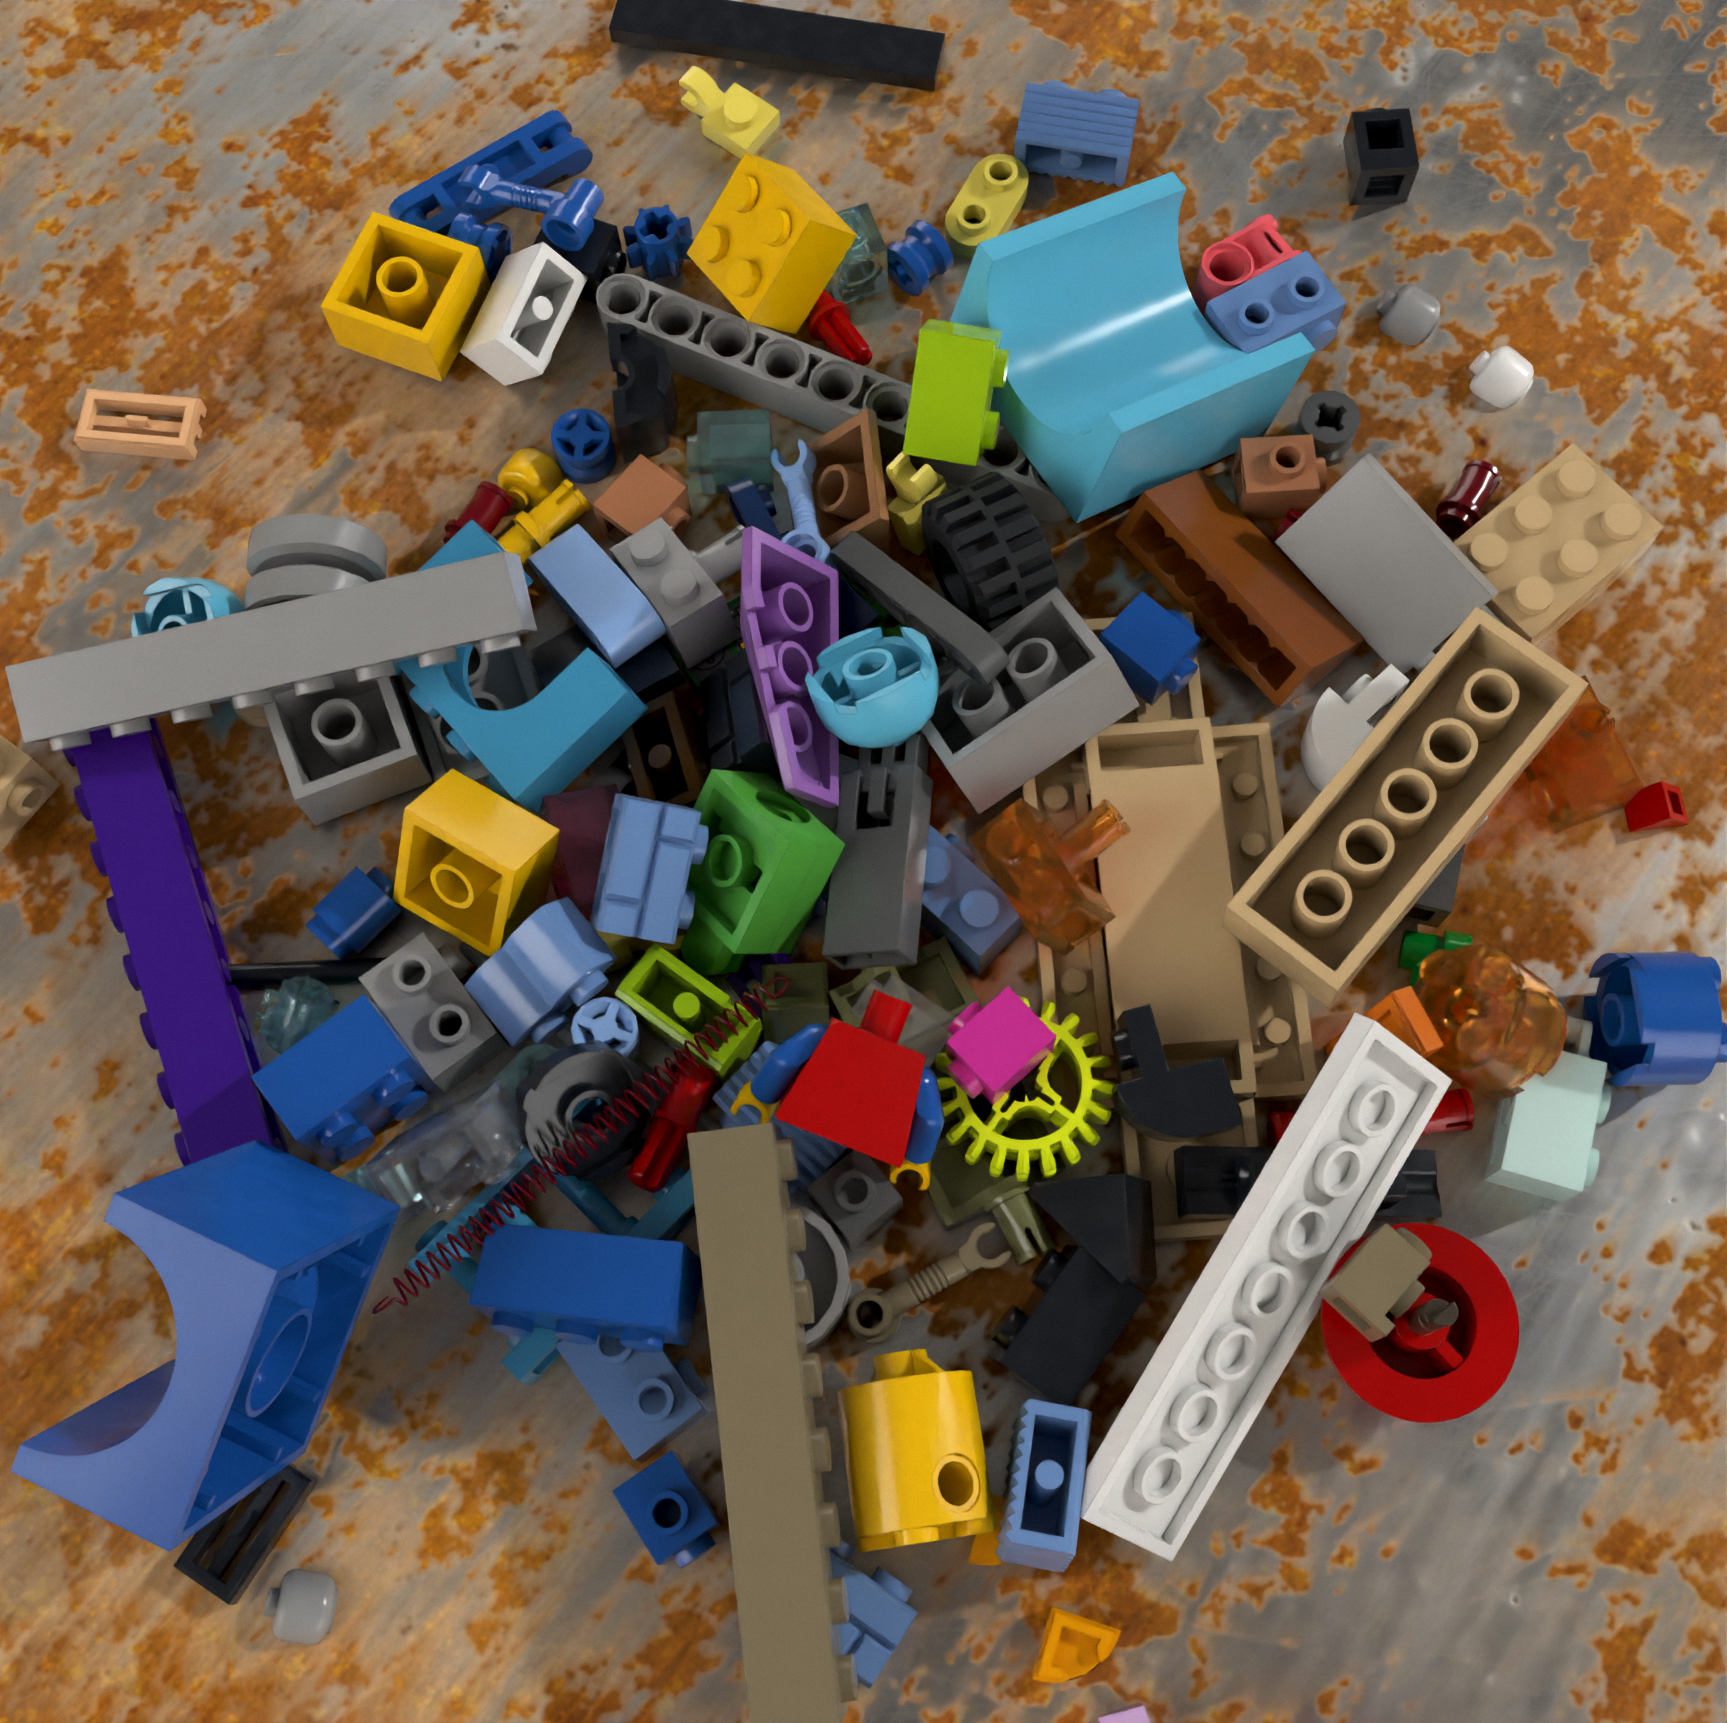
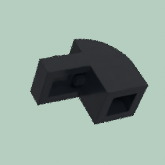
[1110,1004,1242,1143]

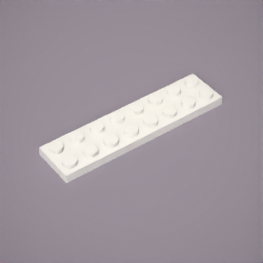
[1080,1012,1452,1562]

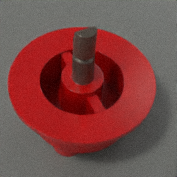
[1320,1223,1520,1423]

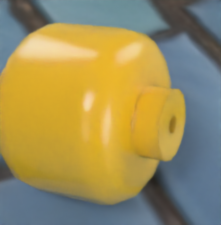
[498,448,563,510]

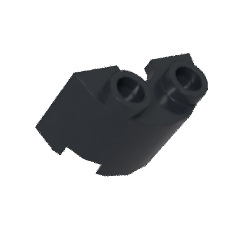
[607,322,679,464]

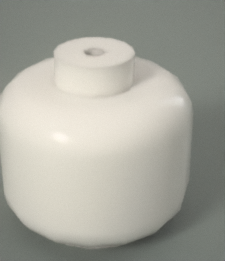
[1469,346,1534,408]

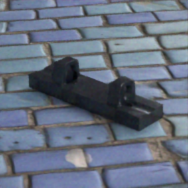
[1173,1146,1442,1221]

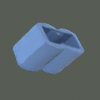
[464,896,617,1047]

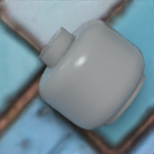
[1377,284,1441,345]
[264,1569,339,1645]

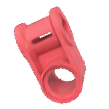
[1192,214,1302,316]

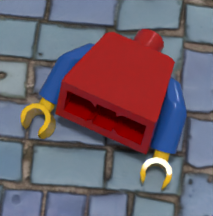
[730,989,945,1190]

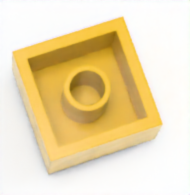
[687,152,858,334]
[320,211,491,382]
[392,768,560,957]

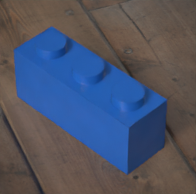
[469,1222,702,1353]

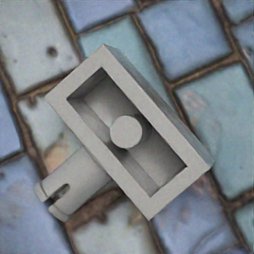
[609,517,745,670]

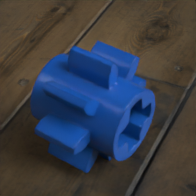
[623,204,693,281]

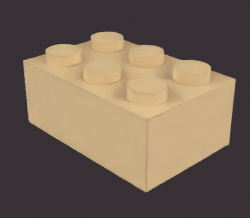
[1453,443,1664,647]

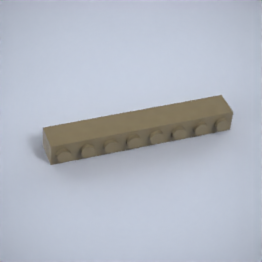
[687,1123,858,1723]

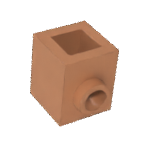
[1231,434,1327,521]
[593,454,692,544]

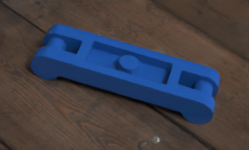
[389,110,593,237]

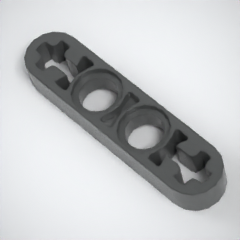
[829,531,1010,687]

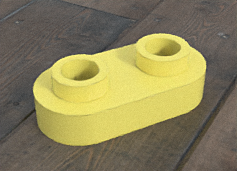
[945,154,1029,259]

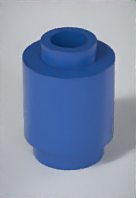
[305,866,402,961]

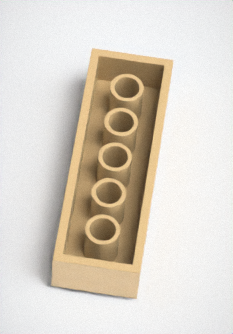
[1222,606,1589,1008]

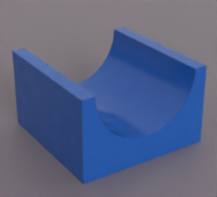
[10,1139,401,1552]

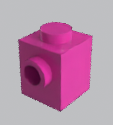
[946,986,1056,1105]

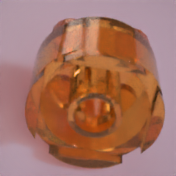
[1413,944,1568,1099]

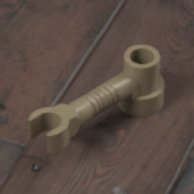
[846,1223,1012,1344]

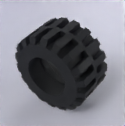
[921,471,1059,633]

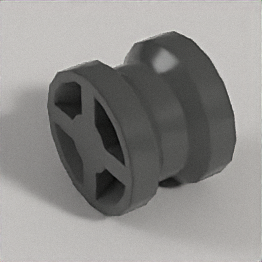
[1293,391,1361,467]

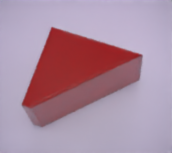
[1620,781,1689,832]

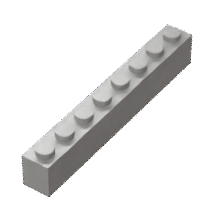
[5,551,537,752]

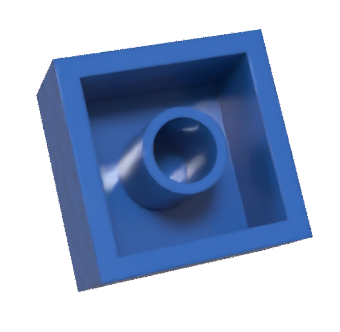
[251,994,437,1164]

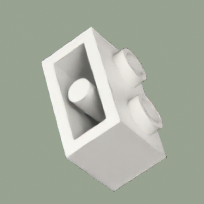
[459,242,588,386]

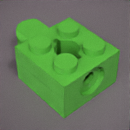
[681,769,845,975]

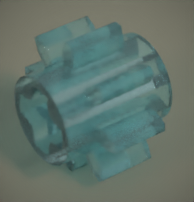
[256,977,340,1054]

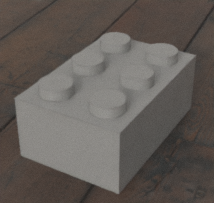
[921,587,1140,814]

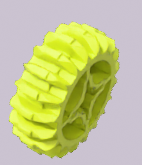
[935,997,1115,1182]

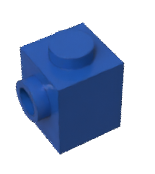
[1099,591,1201,706]
[612,1450,723,1569]

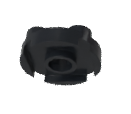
[515,1040,656,1181]

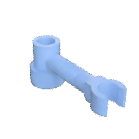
[771,439,840,574]

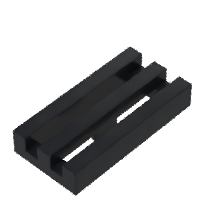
[174,1463,318,1605]

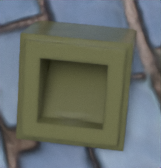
[762,962,829,1044]

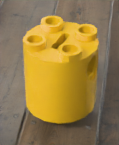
[835,1349,997,1553]

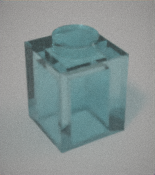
[687,409,774,494]

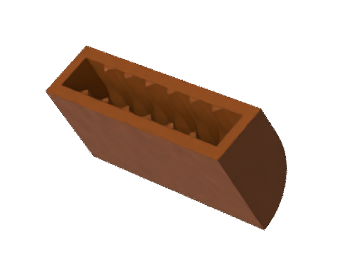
[1114,469,1365,708]

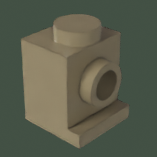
[1318,1223,1432,1343]

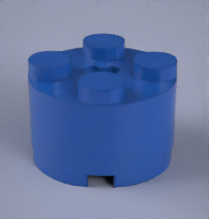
[1583,951,1727,1087]

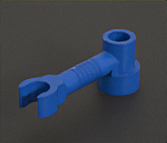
[457,165,604,251]

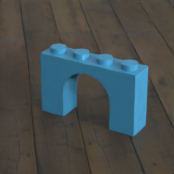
[394,519,649,814]

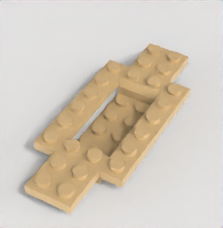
[1021,612,1317,1243]

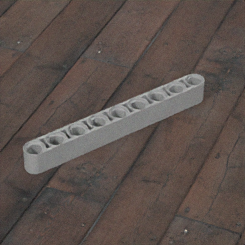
[596,273,1070,523]

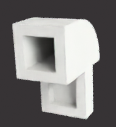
[1301,664,1410,793]

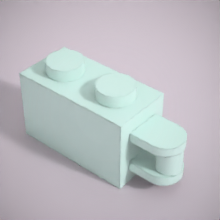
[1484,1009,1612,1203]

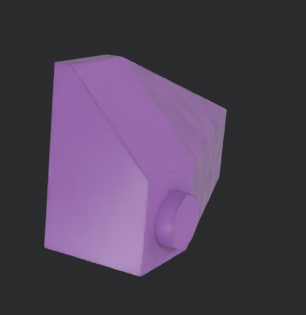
[740,526,839,809]

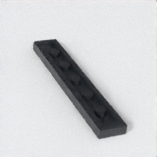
[609,0,945,92]

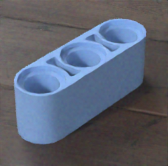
[527,523,667,668]

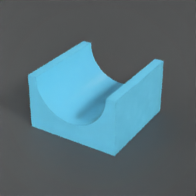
[950,171,1316,523]

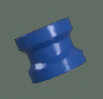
[447,211,513,282]
[881,220,954,296]
[551,408,617,484]

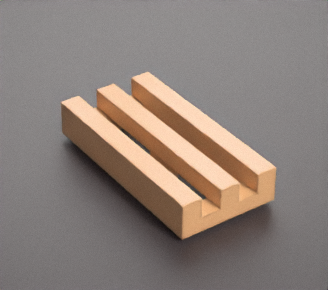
[74,389,207,461]

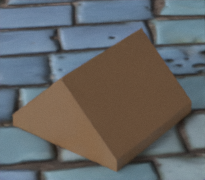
[786,408,890,557]

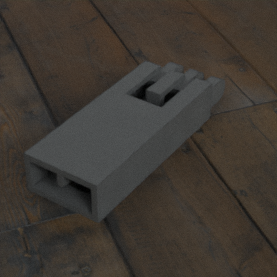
[822,734,933,969]

